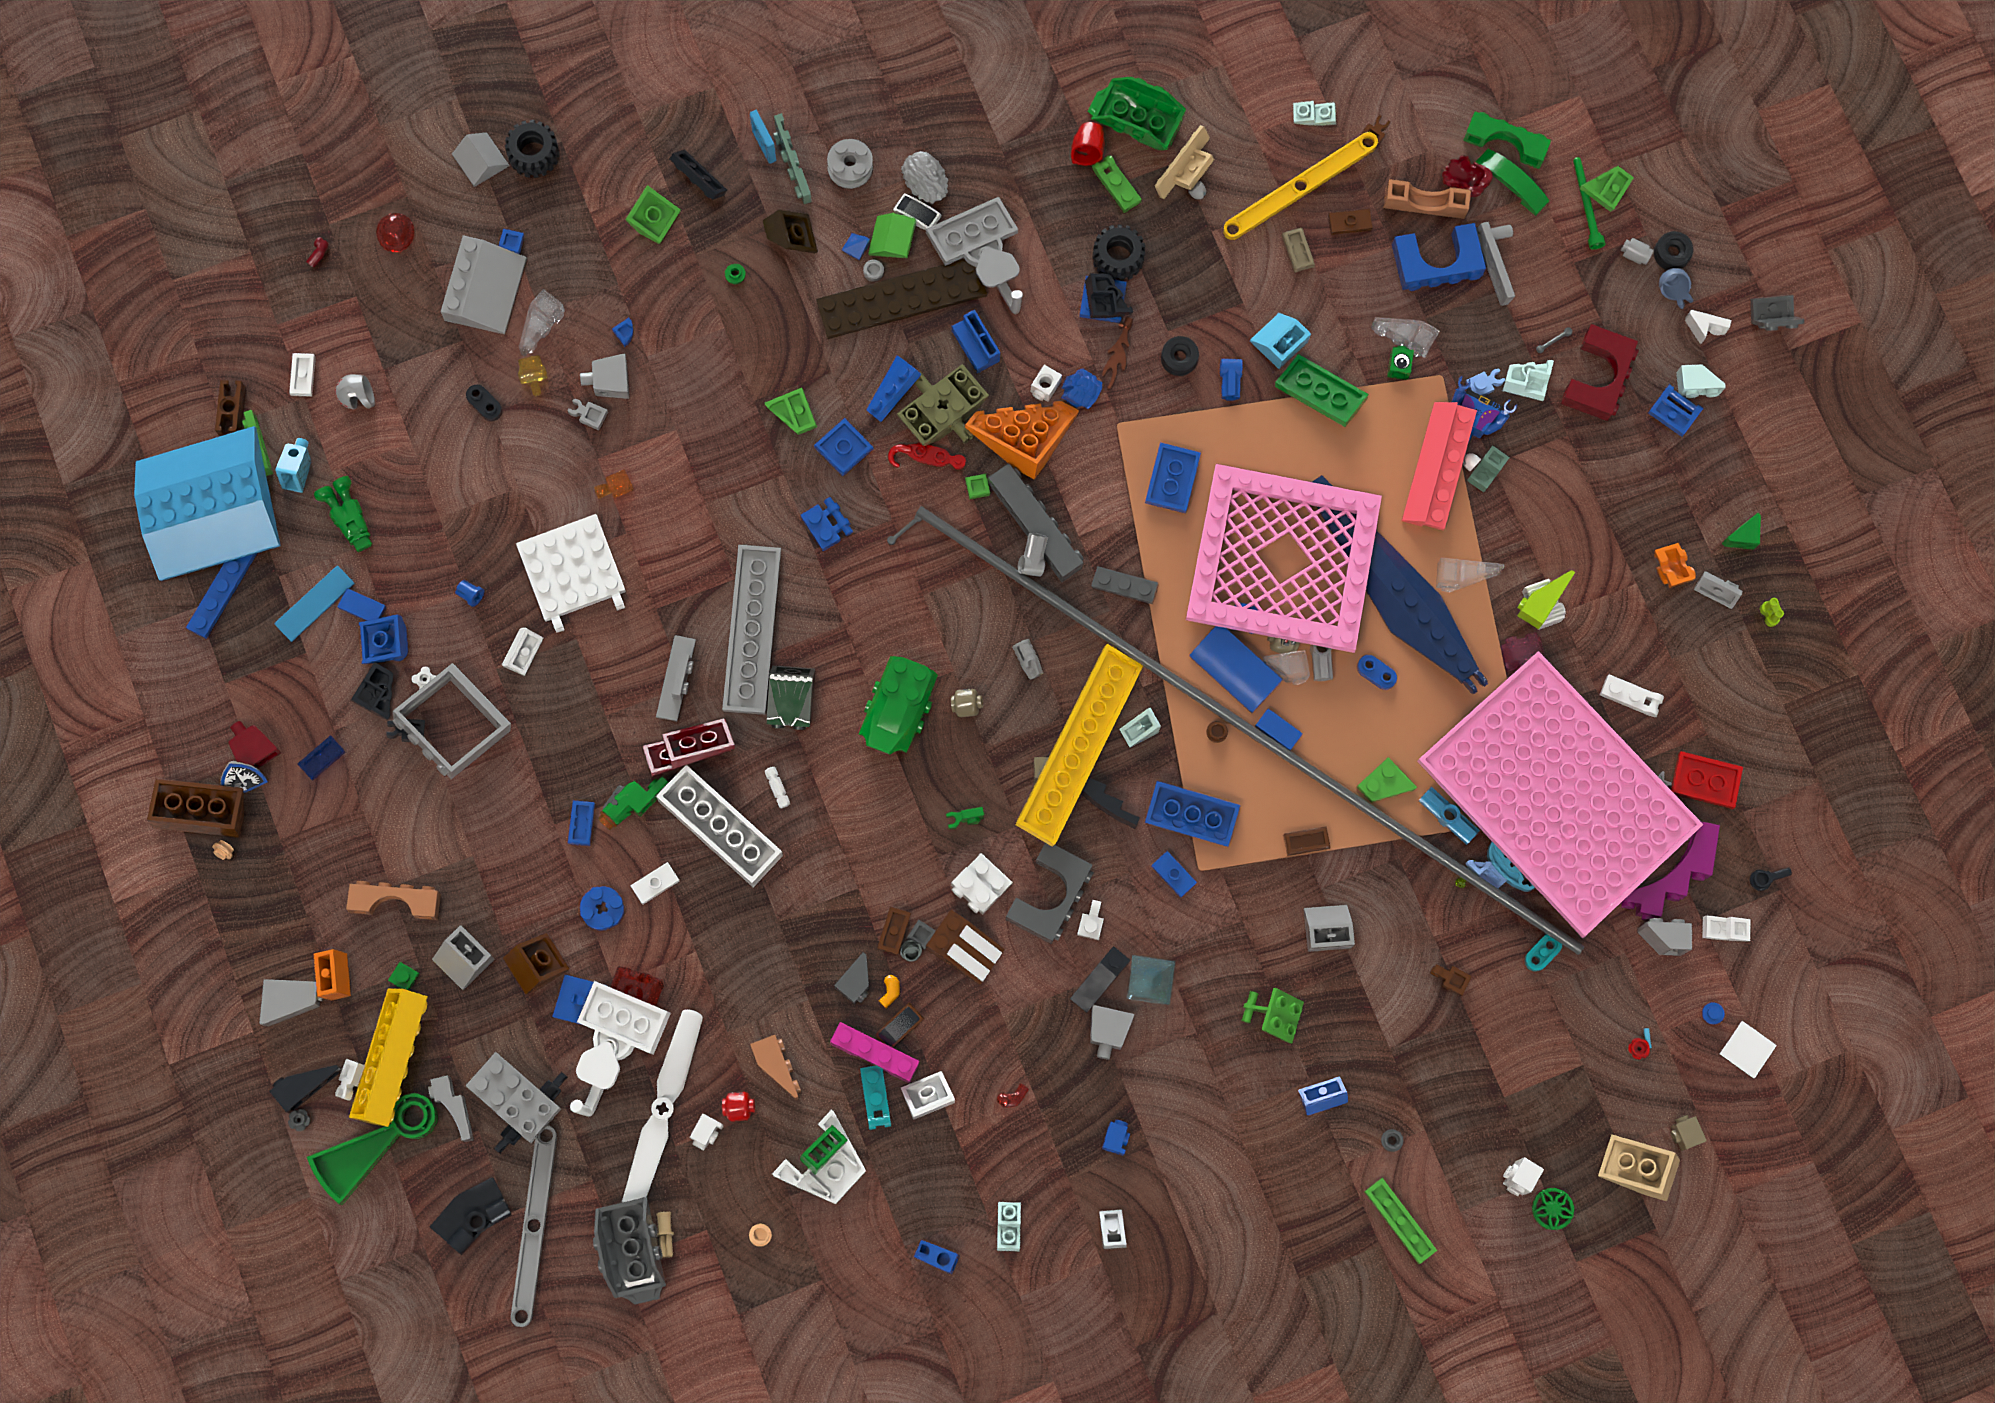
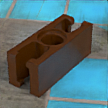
[215,380,246,436]

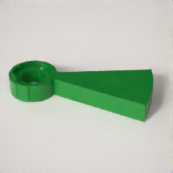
[307,1093,438,1205]

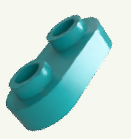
[1524,934,1562,972]

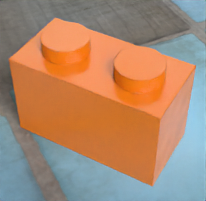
[314,949,351,1001]

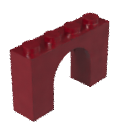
[1561,324,1639,421]

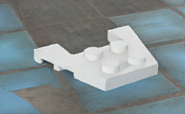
[772,1109,866,1204]

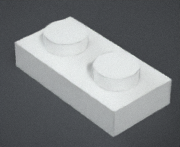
[289,353,316,397]

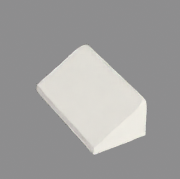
[502,628,543,676]

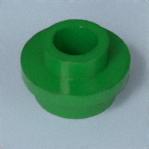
[725,264,746,284]

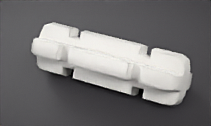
[765,767,790,808]

